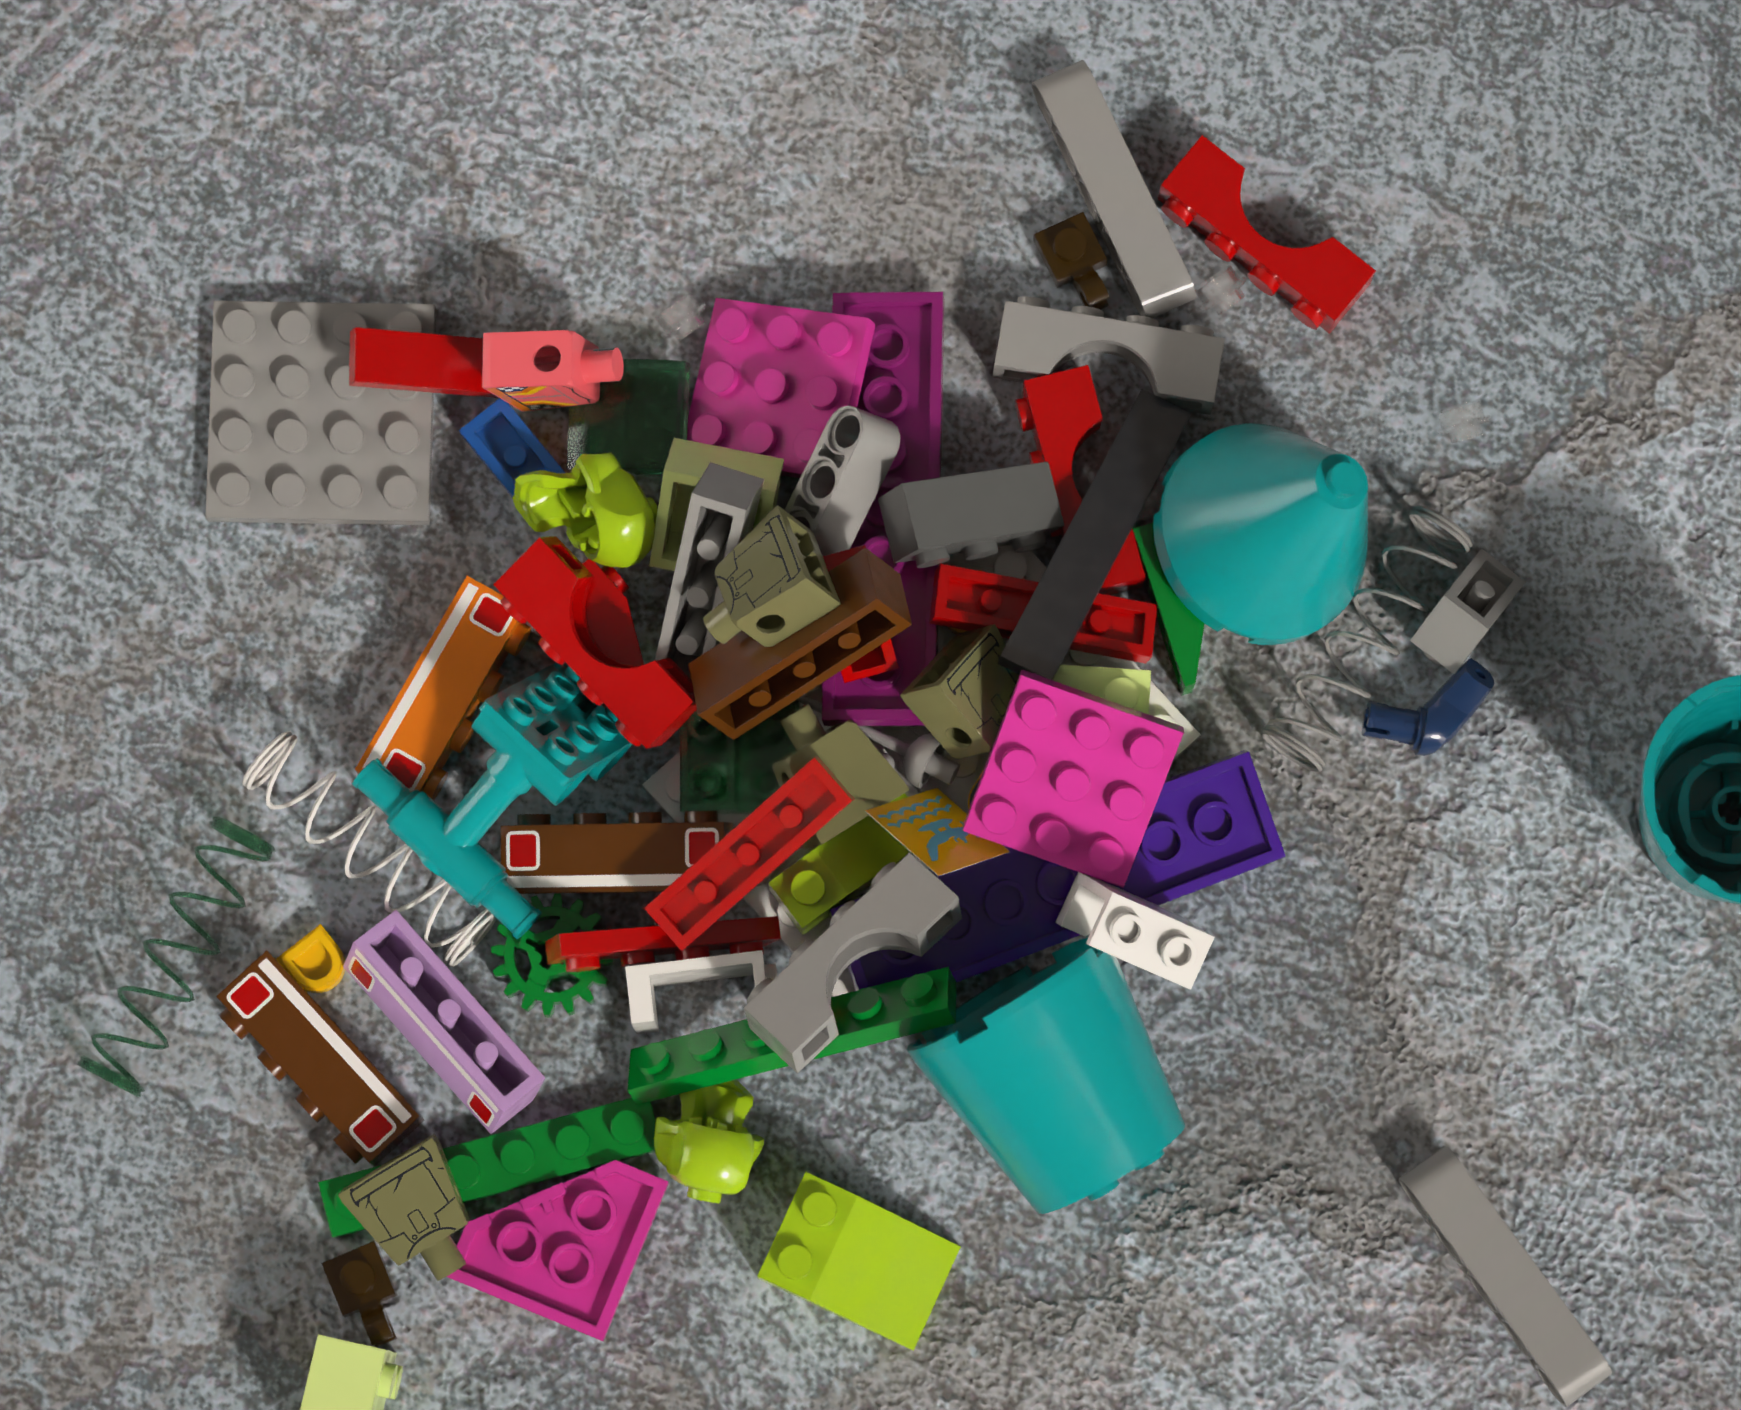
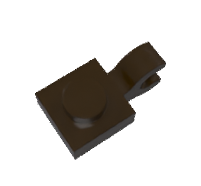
[1033,212,1109,310]
[321,1241,398,1348]

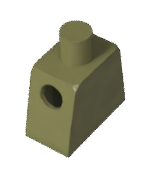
[773,704,909,849]

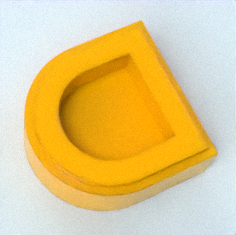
[276,924,345,993]

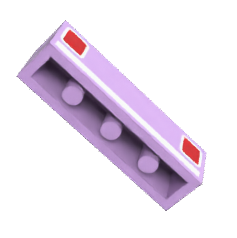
[343,910,545,1134]

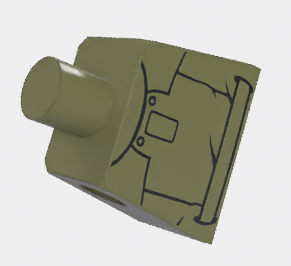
[703,505,841,647]
[900,624,1019,759]
[338,1133,469,1281]

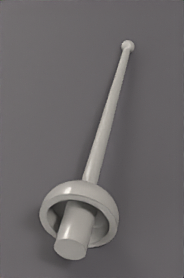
[796,695,960,789]

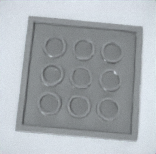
[205,301,437,525]

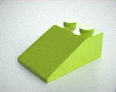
[757,1171,961,1351]

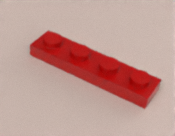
[929,563,1157,664]
[644,756,855,951]
[545,916,781,972]

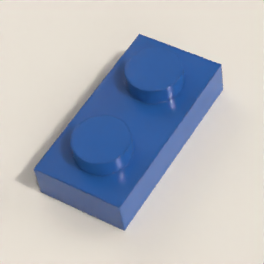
[459,398,565,498]

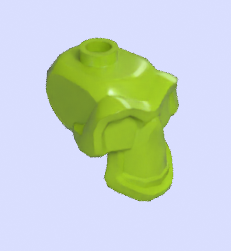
[512,452,658,568]
[654,1079,764,1203]

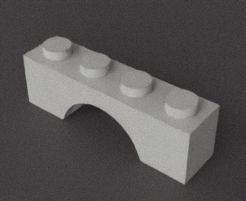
[993,296,1225,415]
[744,852,962,1074]

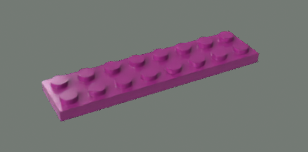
[822,292,945,726]

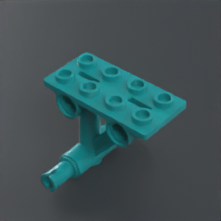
[352,662,633,939]

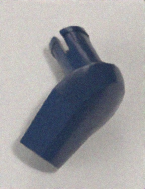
[1362,658,1495,756]

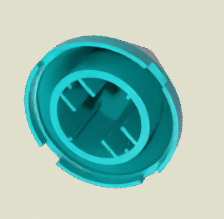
[1153,423,1368,645]

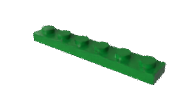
[627,967,956,1105]
[318,1098,656,1238]

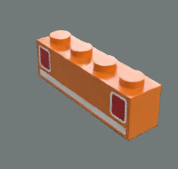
[355,576,532,801]

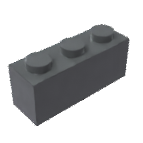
[878,462,1065,568]

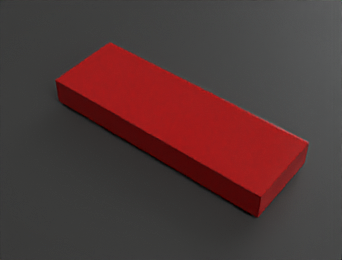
[349,327,498,398]

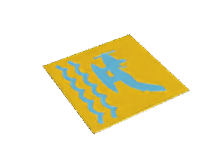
[865,788,1010,876]

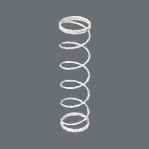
[242,731,497,967]

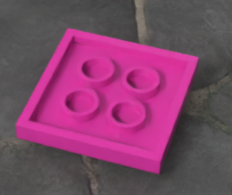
[683,298,876,478]
[963,670,1184,888]

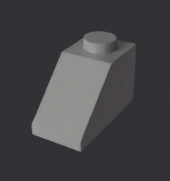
[1410,548,1526,675]

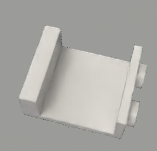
[1056,872,1215,990]
[625,950,777,1034]

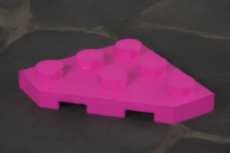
[447,1160,669,1342]

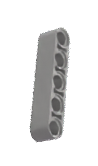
[1032,60,1196,318]
[785,405,900,556]
[1399,1146,1612,1407]

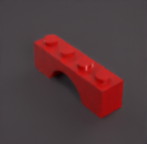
[1158,135,1376,334]
[1015,365,1145,595]
[493,536,697,749]

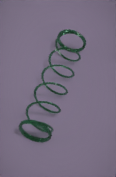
[76,816,276,1097]

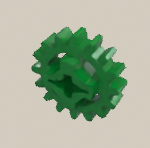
[491,893,615,1018]

